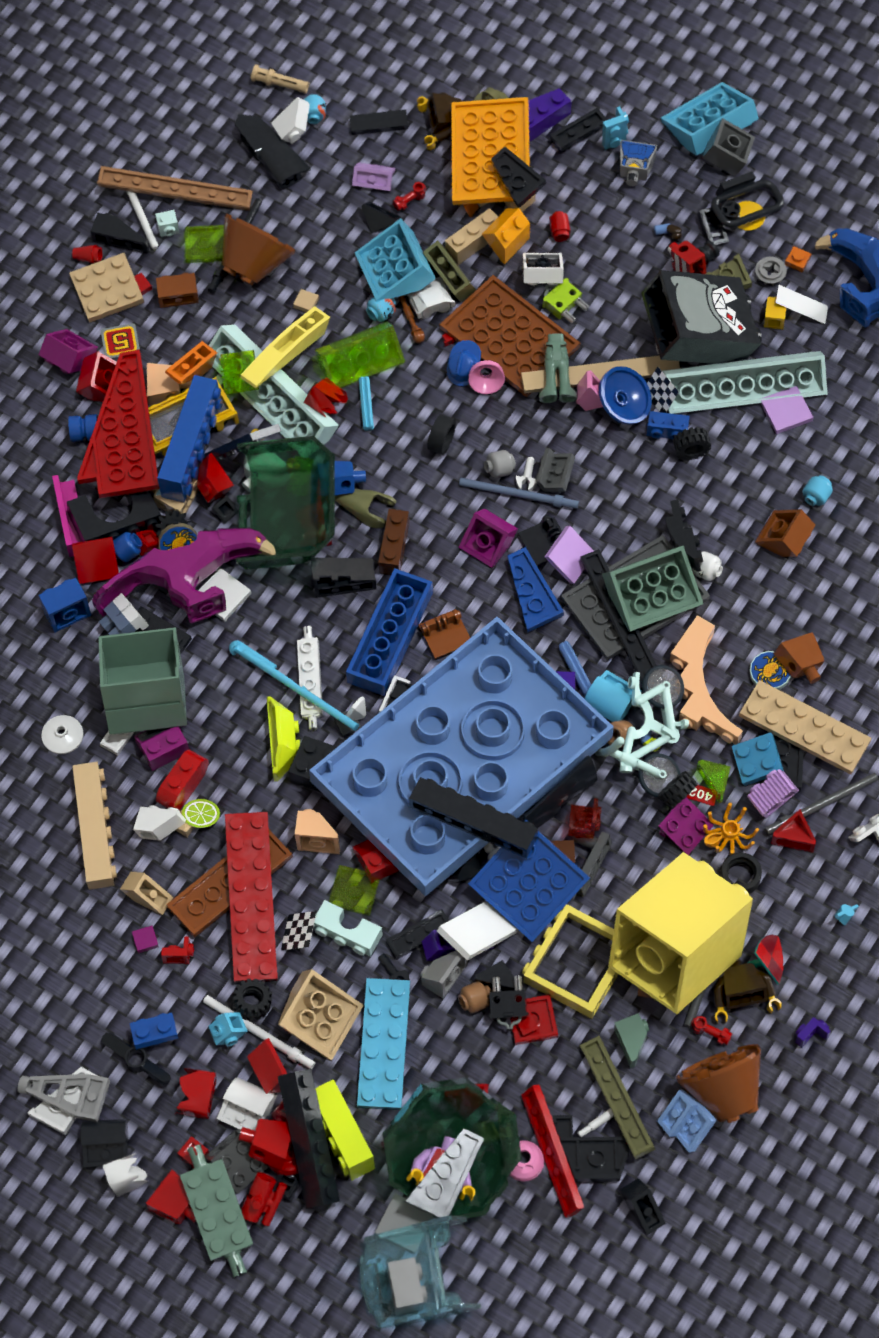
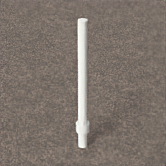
[203,995,316,1070]

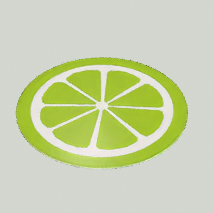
[182,799,220,828]

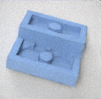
[657,1089,717,1152]

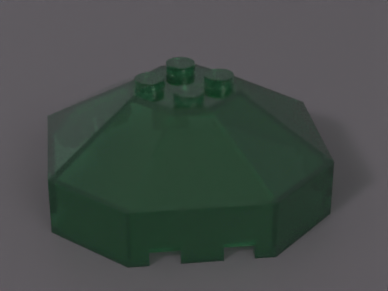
[382,1077,522,1222]

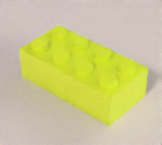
[316,1079,375,1181]

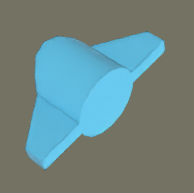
[835,904,859,925]

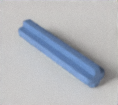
[559,641,591,696]

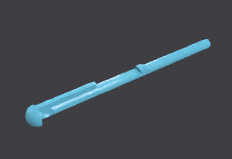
[229,640,359,731]

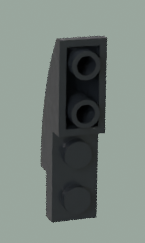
[665,499,703,572]

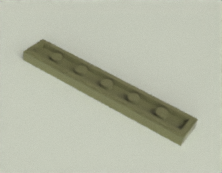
[580,1036,656,1159]

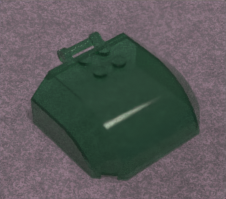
[236,436,335,570]

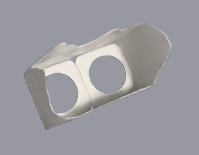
[103,1153,148,1197]

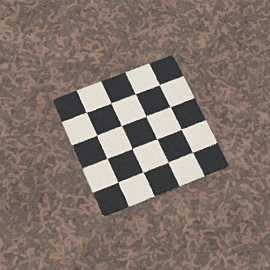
[647,367,679,413]
[281,911,317,950]

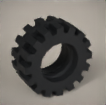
[673,427,711,460]
[658,771,698,809]
[232,978,272,1021]

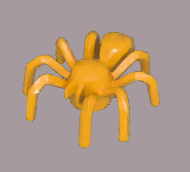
[703,803,759,855]

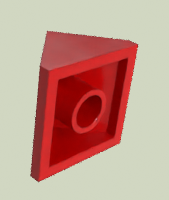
[247,1038,287,1094]

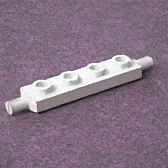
[297,626,323,731]

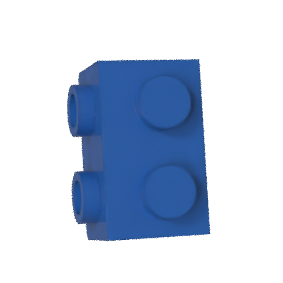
[129,1013,179,1049]

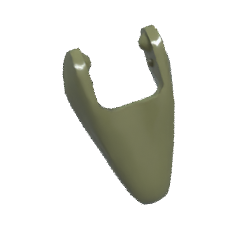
[333,489,396,528]

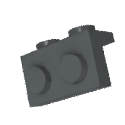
[536,448,575,492]

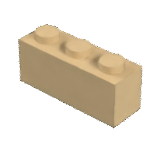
[445,208,498,265]

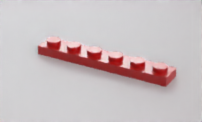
[521,1085,584,1218]

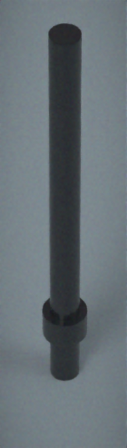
[208,198,262,293]

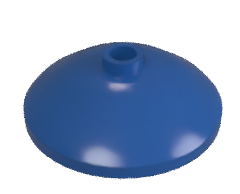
[599,366,652,425]

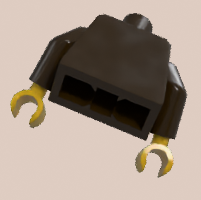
[417,92,462,150]
[714,959,782,1023]

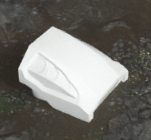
[406,277,455,319]

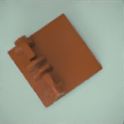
[418,609,470,659]

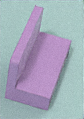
[352,163,395,191]

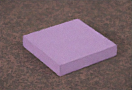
[760,386,813,434]
[544,526,593,584]

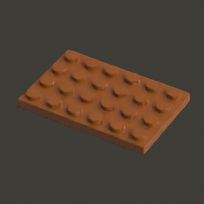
[439,275,580,397]

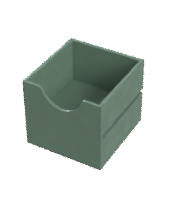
[98,627,187,735]

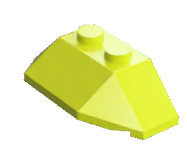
[267,696,300,782]

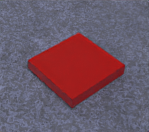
[72,537,119,584]
[510,994,558,1045]

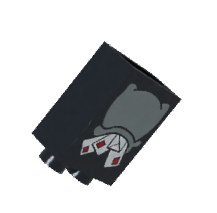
[641,270,762,364]

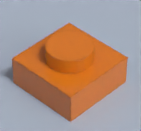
[785,246,811,273]

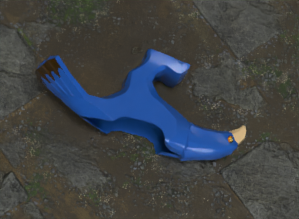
[815,228,879,328]

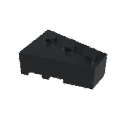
[310,558,377,598]

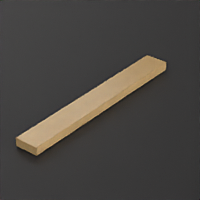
[521,356,680,394]

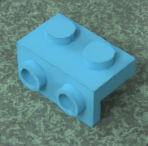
[602,106,629,150]

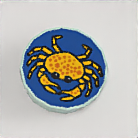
[750,651,791,690]

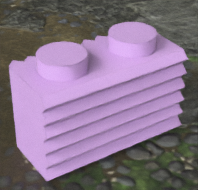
[747,769,799,818]

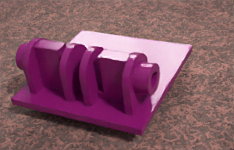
[658,797,714,855]

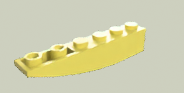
[240,306,330,388]

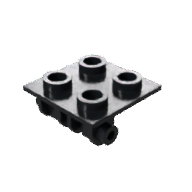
[518,515,562,566]

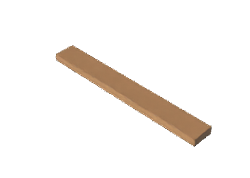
[97,166,253,211]

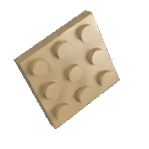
[69,253,144,323]

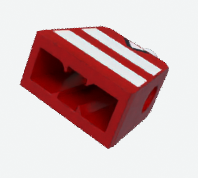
[668,241,706,274]

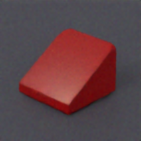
[136,529,159,556]

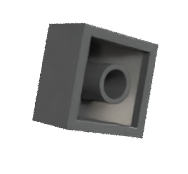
[702,118,755,176]

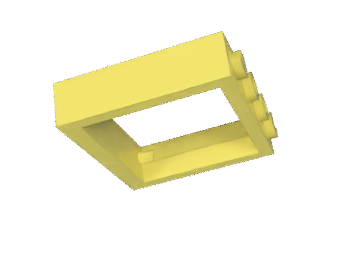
[522,904,618,1019]

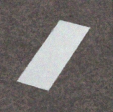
[776,285,828,324]

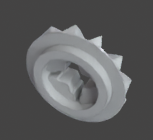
[755,257,787,285]

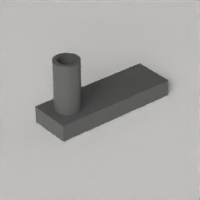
[573,830,612,897]

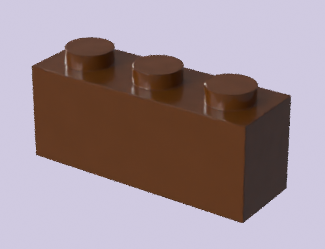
[378,509,410,575]

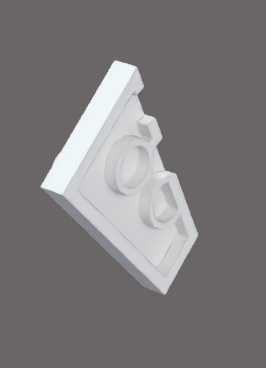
[27,1067,98,1135]

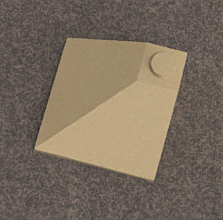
[278,969,364,1061]

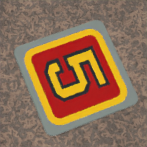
[101,323,140,358]

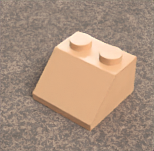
[295,809,340,854]

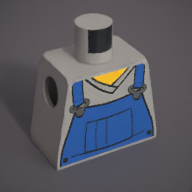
[620,140,657,186]

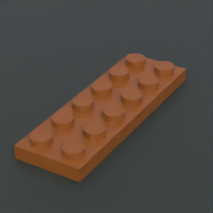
[167,829,293,938]

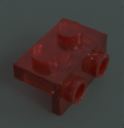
[568,798,602,839]

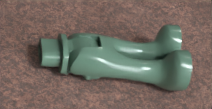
[539,333,577,403]

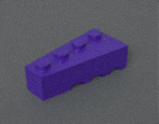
[529,89,571,142]

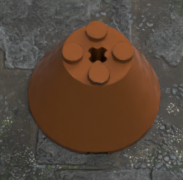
[222,214,296,286]
[676,1044,761,1123]

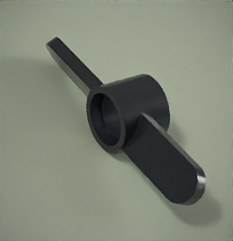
[102,1032,171,1085]

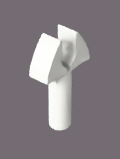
[516,457,537,492]

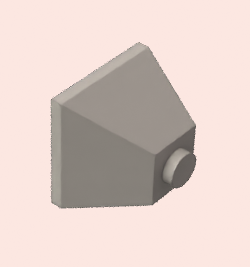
[420,950,468,999]

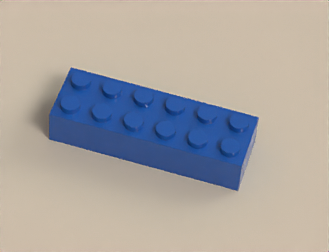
[157,375,223,503]
[346,568,433,696]

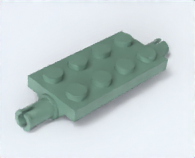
[180,1144,254,1277]

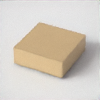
[293,289,319,313]

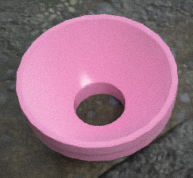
[468,360,505,394]
[504,1140,544,1182]

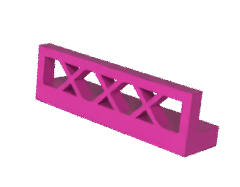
[52,475,81,557]

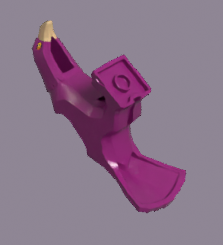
[92,528,276,623]

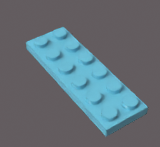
[357,978,410,1110]

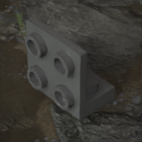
[205,1128,269,1194]

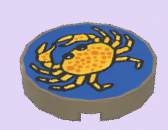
[158,523,197,550]

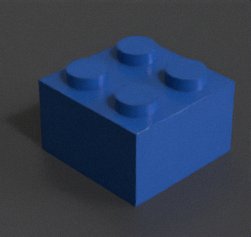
[39,578,91,633]

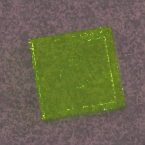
[185,225,224,263]
[329,865,380,916]

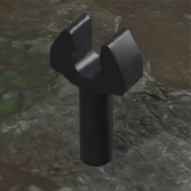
[378,953,409,980]

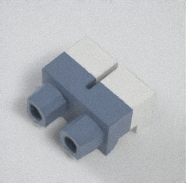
[99,593,149,635]

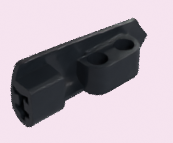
[235,114,311,189]
[522,756,598,828]

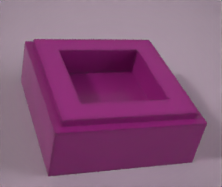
[132,925,159,953]

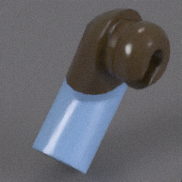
[654,223,682,240]

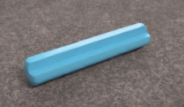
[359,376,374,431]

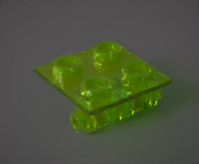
[219,350,259,394]

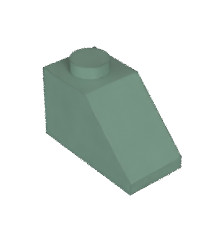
[614,1013,649,1068]

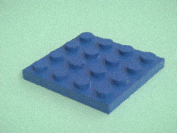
[468,820,590,942]

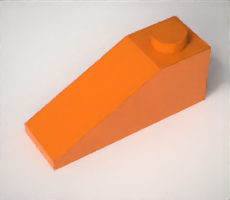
[165,341,217,385]

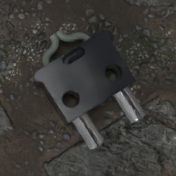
[489,975,529,1029]

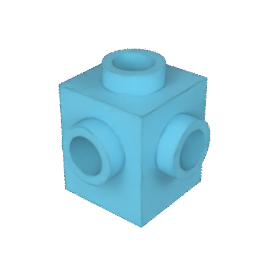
[208,1012,248,1047]

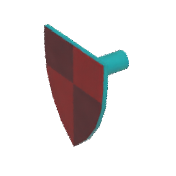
[747,934,783,985]

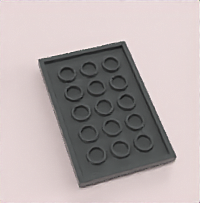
[561,535,710,661]

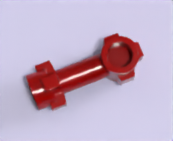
[392,182,426,211]
[691,1016,733,1045]

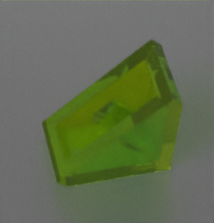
[697,760,731,803]

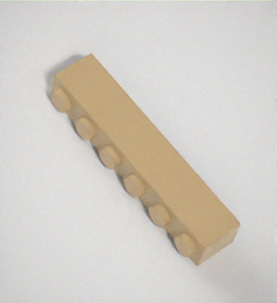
[72,762,117,890]

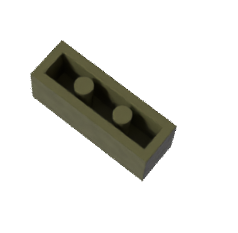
[423,240,476,302]

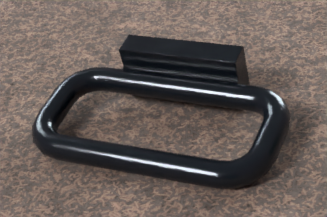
[711,171,784,228]

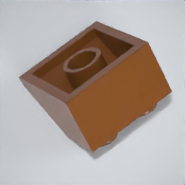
[755,509,815,557]

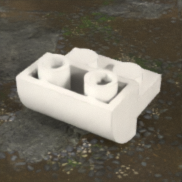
[217,1077,277,1130]

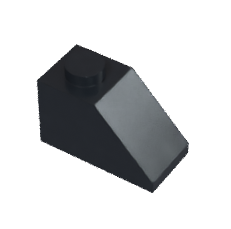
[620,1178,666,1235]

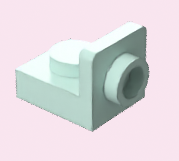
[156,210,180,237]

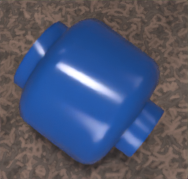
[113,532,142,562]

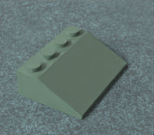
[602,546,704,631]

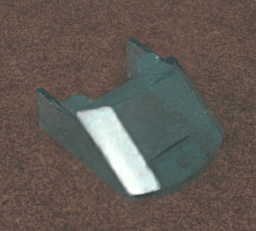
[360,1216,481,1328]

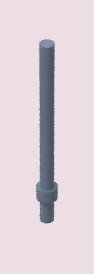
[459,478,579,509]

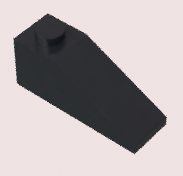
[90,212,149,254]

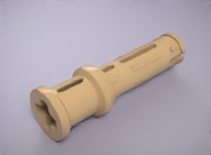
[251,64,309,94]

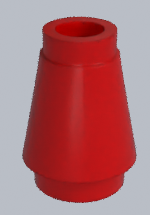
[72,245,103,264]

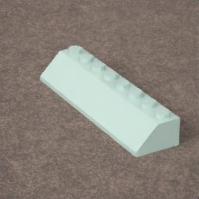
[209,325,339,458]
[663,351,828,414]

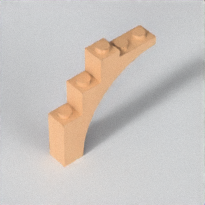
[670,615,743,745]

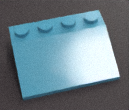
[661,82,759,155]
[355,218,436,301]

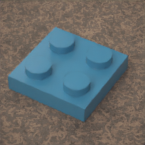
[732,732,784,786]

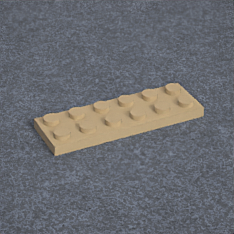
[739,680,872,775]

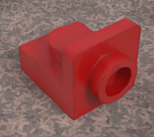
[161,936,194,964]

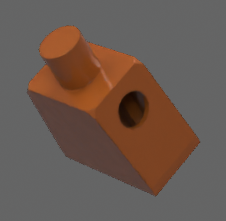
[773,632,824,684]

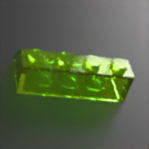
[315,322,405,388]

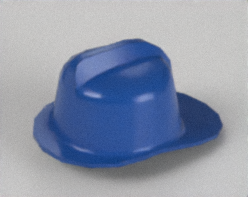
[447,340,481,386]

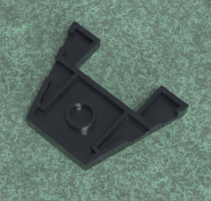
[552,1115,630,1182]

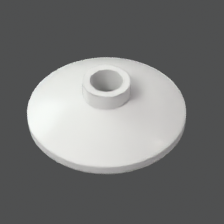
[41,715,83,754]

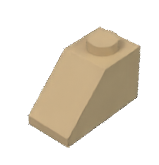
[120,872,174,915]

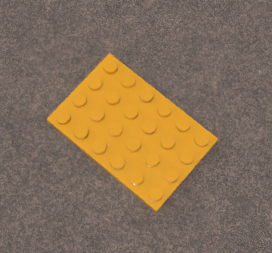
[452,97,531,205]

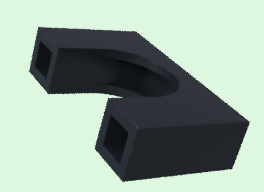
[67,490,161,542]

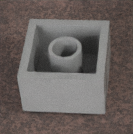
[387,1257,427,1315]

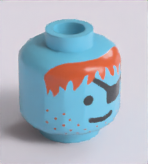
[303,94,326,124]
[366,297,396,322]

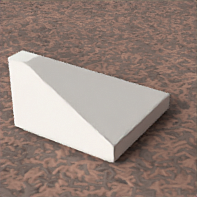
[346,696,366,720]

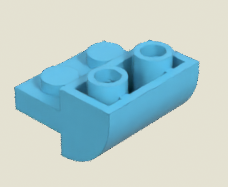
[584,670,642,722]

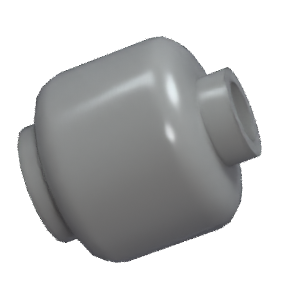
[484,450,515,478]

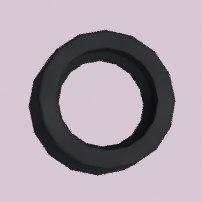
[427,414,456,455]
[720,852,762,894]

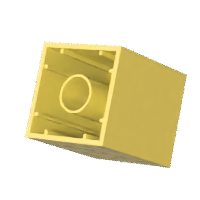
[608,852,753,1014]

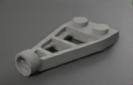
[18,1074,110,1122]

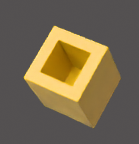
[764,297,786,329]

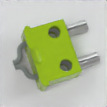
[542,278,589,323]

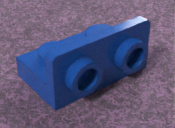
[647,411,690,440]

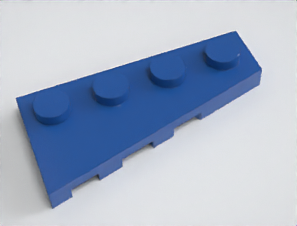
[507,547,564,633]

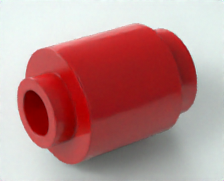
[549,211,571,242]

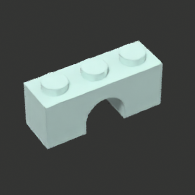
[313,900,383,957]

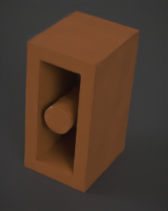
[156,273,199,308]

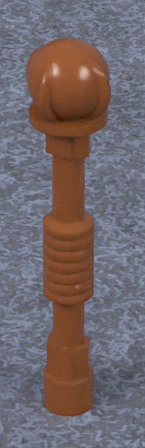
[397,295,425,343]

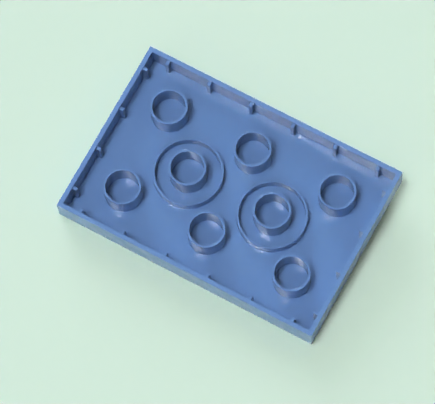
[309,617,614,896]

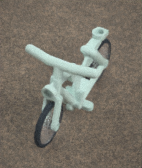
[595,665,689,798]

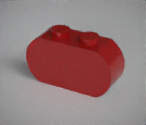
[156,749,209,811]

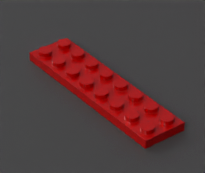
[225,812,277,983]

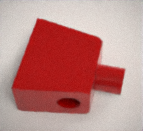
[238,1119,291,1170]
[146,1170,196,1225]

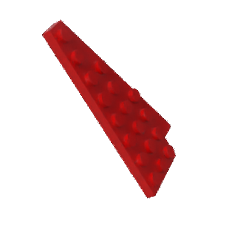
[77,349,160,498]

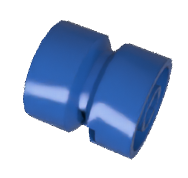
[68,414,98,442]

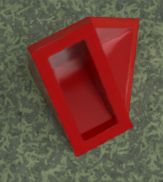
[771,809,816,853]

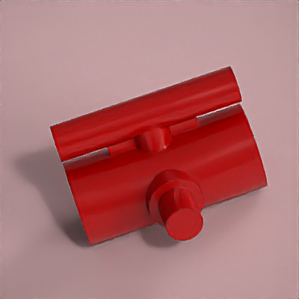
[241,1172,287,1226]

